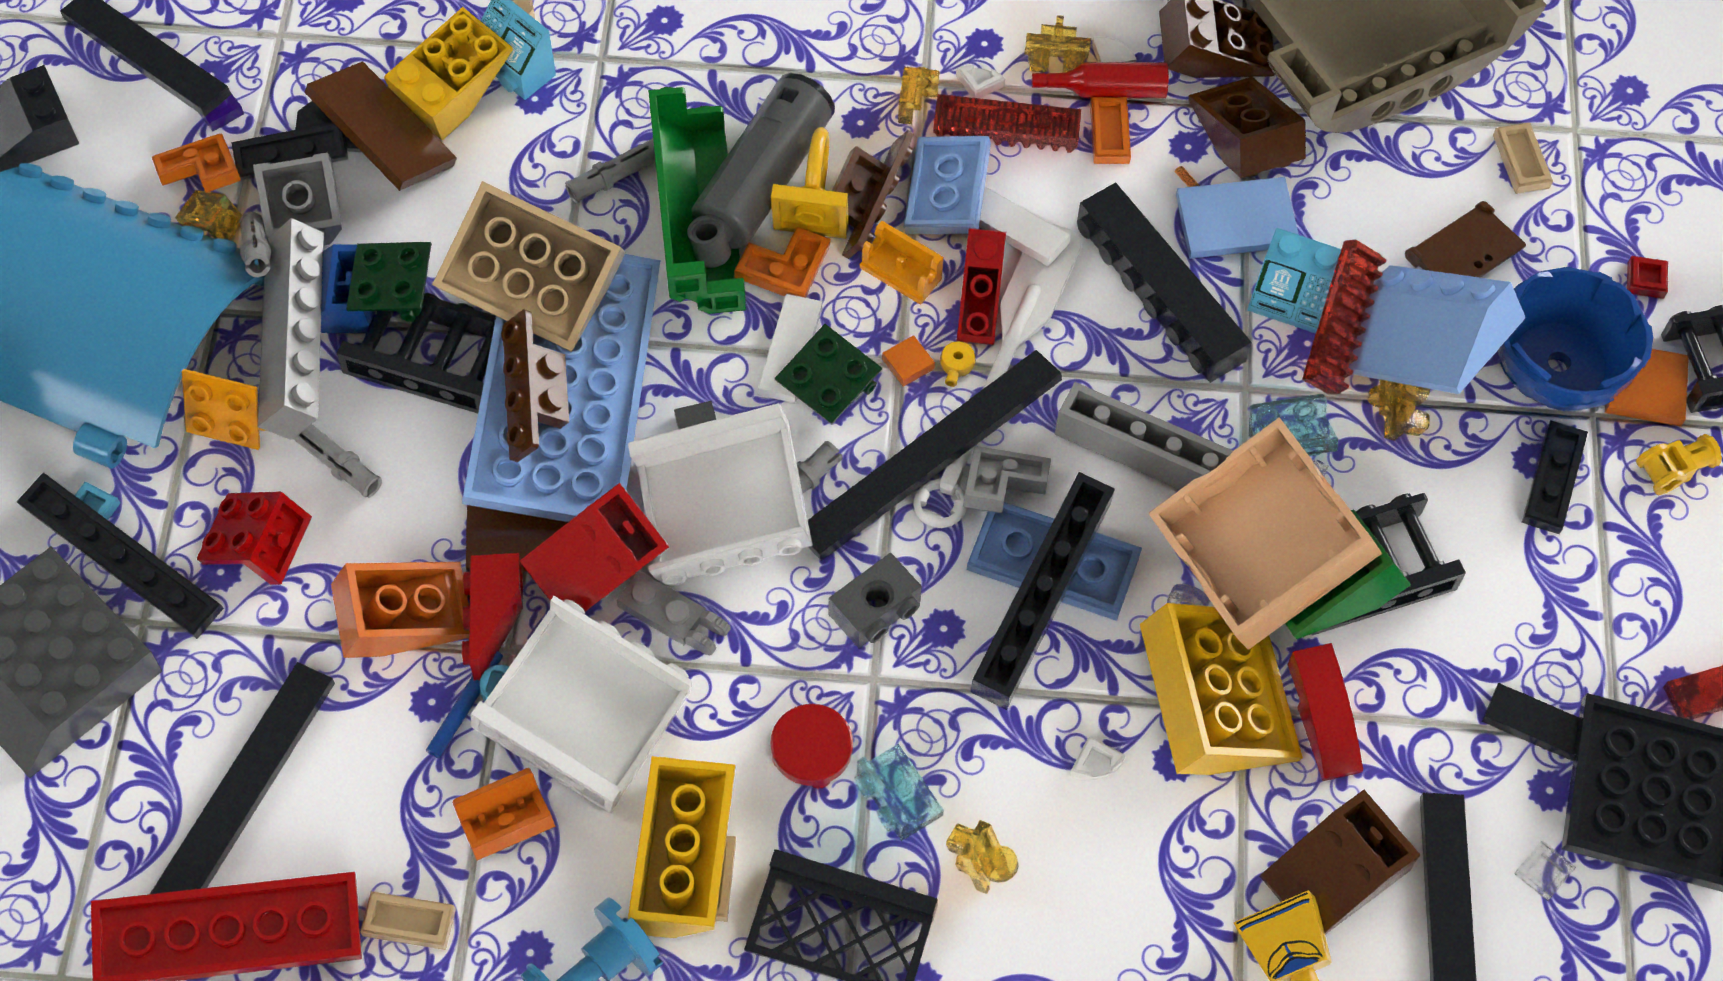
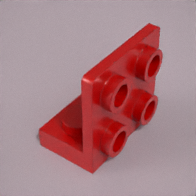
[197,491,312,585]

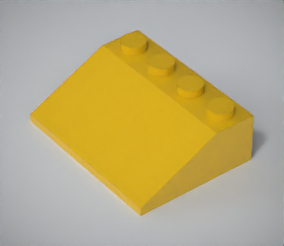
[1139,603,1303,775]

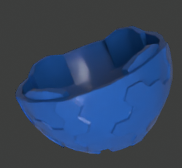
[1498,267,1654,412]

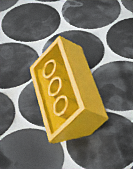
[628,756,736,938]

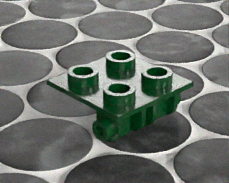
[346,242,432,322]
[774,324,882,425]

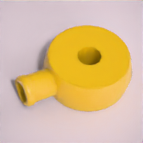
[940,341,976,387]

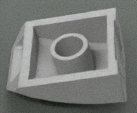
[253,152,342,246]

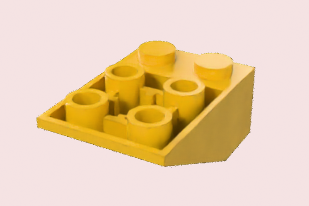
[384,7,513,141]

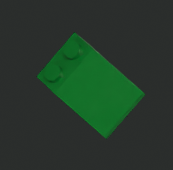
[1285,509,1411,639]

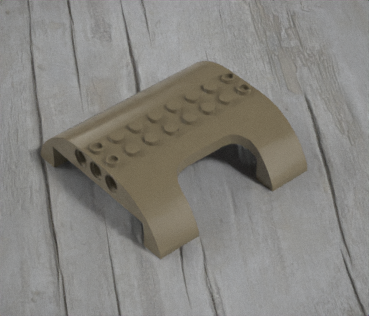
[1246,0,1546,133]

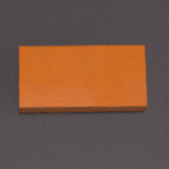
[1090,97,1131,164]

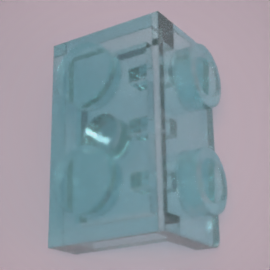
[1249,394,1338,456]
[854,744,944,841]

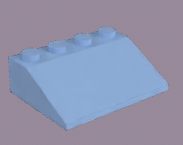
[1337,265,1526,394]

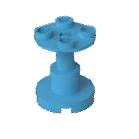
[521,897,663,981]

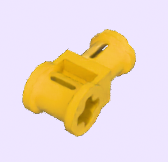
[1636,434,1722,495]

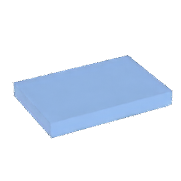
[903,136,991,234]
[1176,177,1299,259]

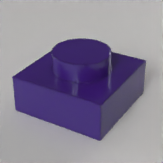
[199,93,244,132]

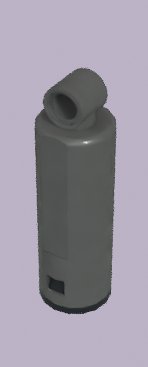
[687,73,835,268]

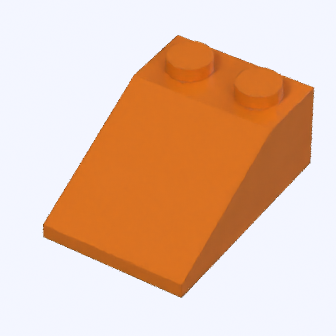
[331,562,469,658]

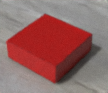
[1627,256,1669,299]

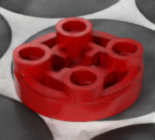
[770,704,853,789]

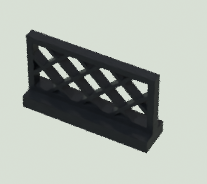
[744,849,938,981]

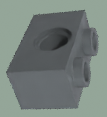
[828,552,922,649]

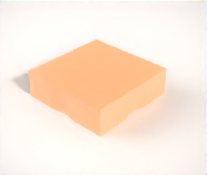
[1148,417,1382,650]

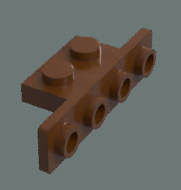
[832,130,914,259]
[501,309,569,462]

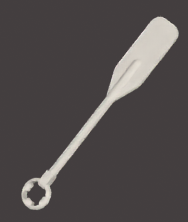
[913,224,1082,528]

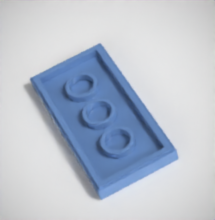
[966,502,1142,621]

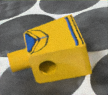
[1233,890,1332,981]

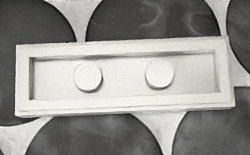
[979,186,1070,267]
[758,294,822,403]

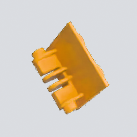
[182,369,266,450]

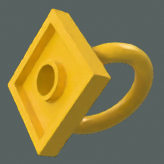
[771,127,849,239]

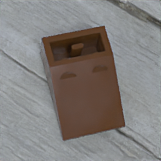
[1159,0,1275,78]
[1260,789,1421,935]

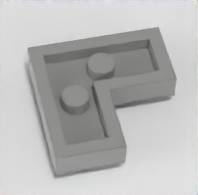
[963,446,1051,513]

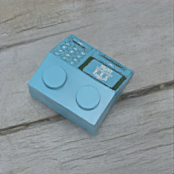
[481,0,556,100]
[1247,228,1348,335]

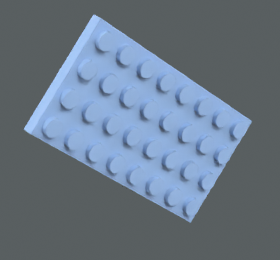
[462,254,661,522]

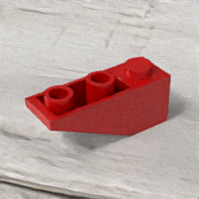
[957,228,1006,345]
[462,553,523,680]

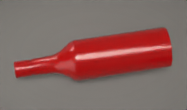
[1031,62,1169,98]

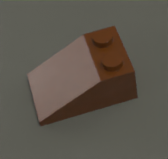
[1188,77,1306,178]

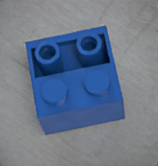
[321,244,375,333]

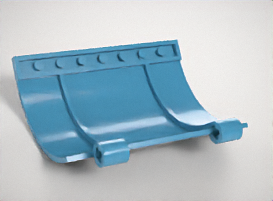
[0,163,264,469]

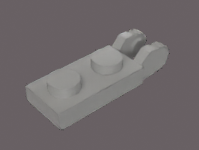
[616,570,731,656]

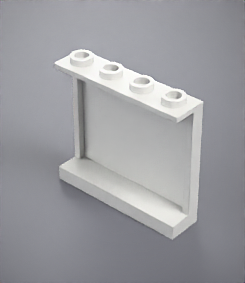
[628,403,813,585]
[470,596,693,813]

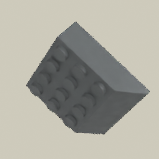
[0,546,162,778]

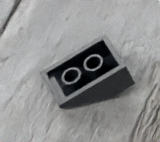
[0,65,79,172]

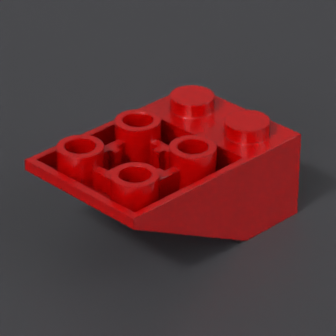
[519,483,669,612]

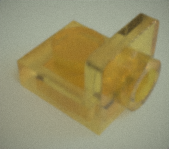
[898,66,940,124]
[175,190,242,240]

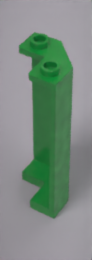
[648,87,746,314]

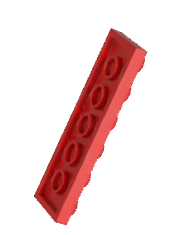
[91,872,362,981]

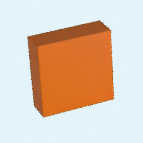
[882,335,935,387]

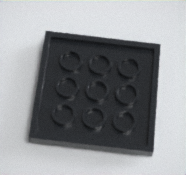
[1561,693,1723,892]

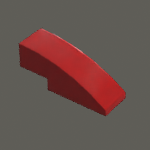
[1287,643,1363,781]

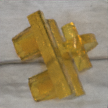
[1024,15,1091,72]
[1368,380,1430,441]
[946,820,1019,894]

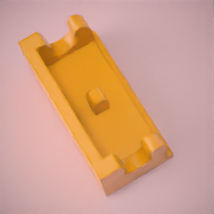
[860,220,944,305]

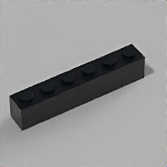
[1077,182,1252,383]
[970,472,1115,710]

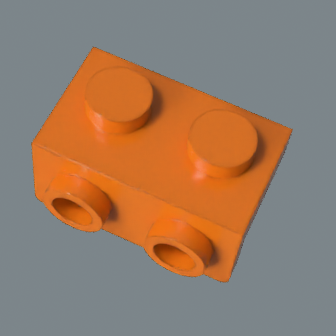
[452,768,556,861]

